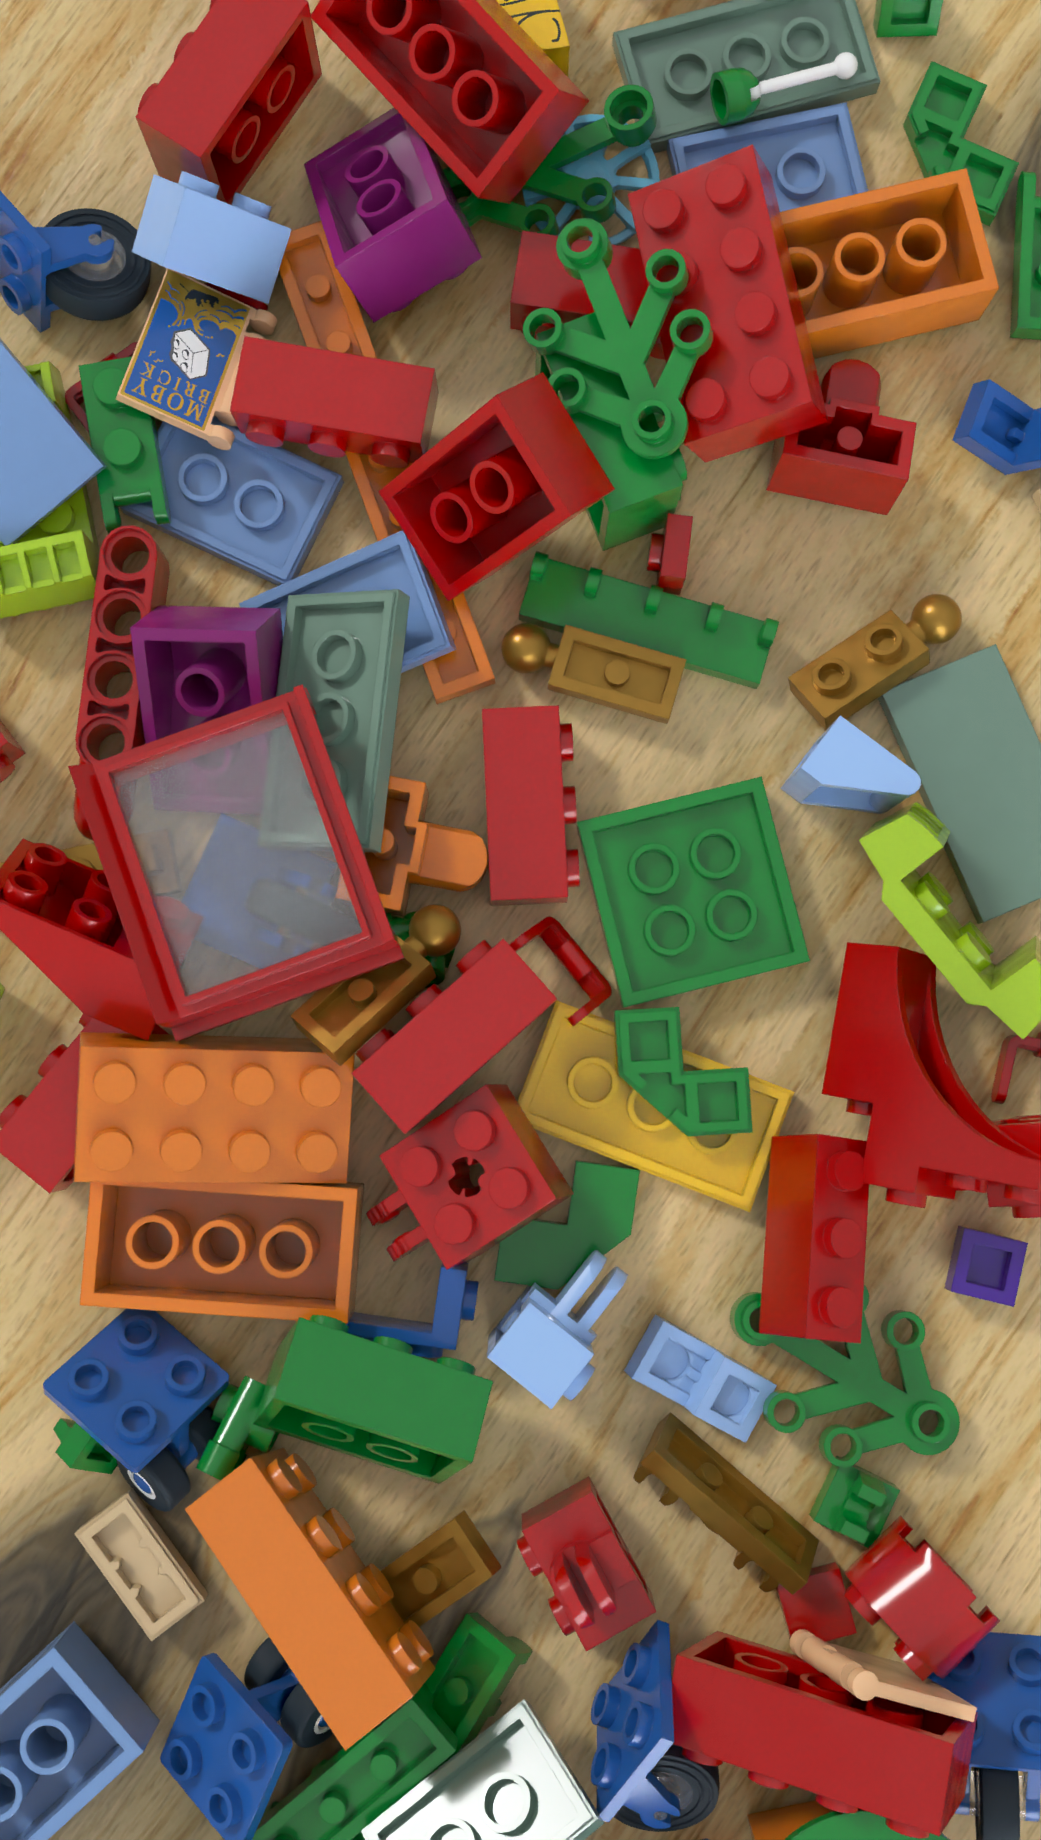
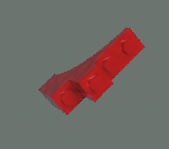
[822,942,1041,1208]

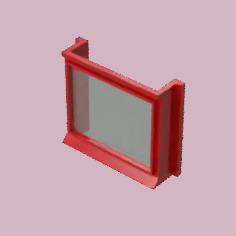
[68,684,405,1042]

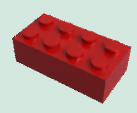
[311,0,590,204]
[628,144,829,463]
[672,1631,978,1838]

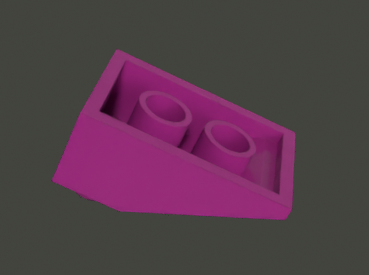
[304,108,482,323]
[130,605,283,815]

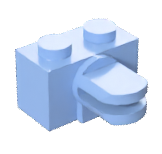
[132,171,292,304]
[487,1250,628,1409]

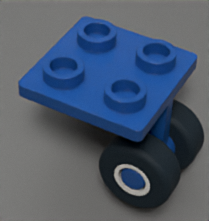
[43,1309,229,1512]
[160,1637,334,1840]

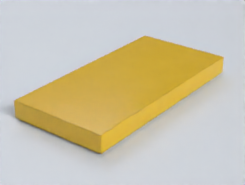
[517,1000,794,1212]

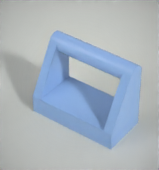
[780,715,921,814]

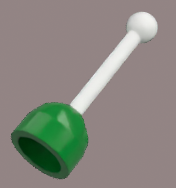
[710,52,858,126]

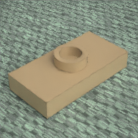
[74,1488,209,1641]

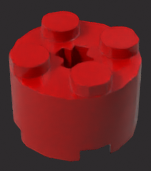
[844,1515,1000,1681]

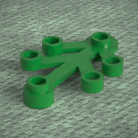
[443,85,657,236]
[523,218,713,459]
[730,1285,960,1468]

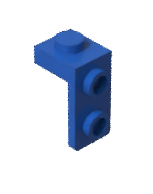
[952,379,1041,475]
[347,1263,479,1358]

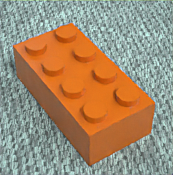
[780,168,999,359]
[74,1032,355,1184]
[80,1182,364,1324]
[185,1448,436,1751]

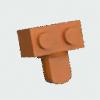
[336,776,488,917]

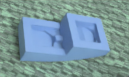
[624,1314,777,1443]

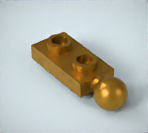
[788,594,962,730]
[501,623,687,724]
[290,904,461,1066]
[380,1510,502,1627]

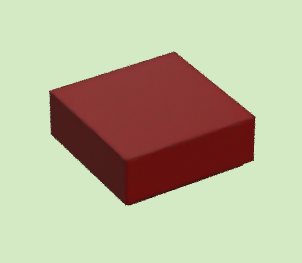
[776,1562,857,1642]

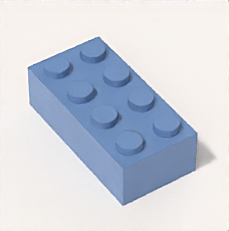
[0,1621,160,1840]

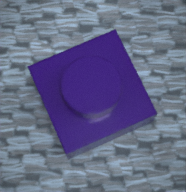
[944,1225,1028,1307]

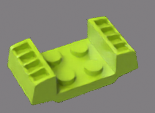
[0,361,99,619]
[859,802,1041,1039]

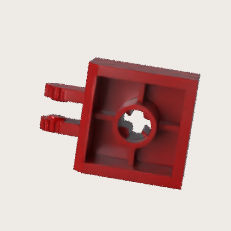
[366,1084,574,1270]

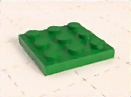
[576,776,810,1008]

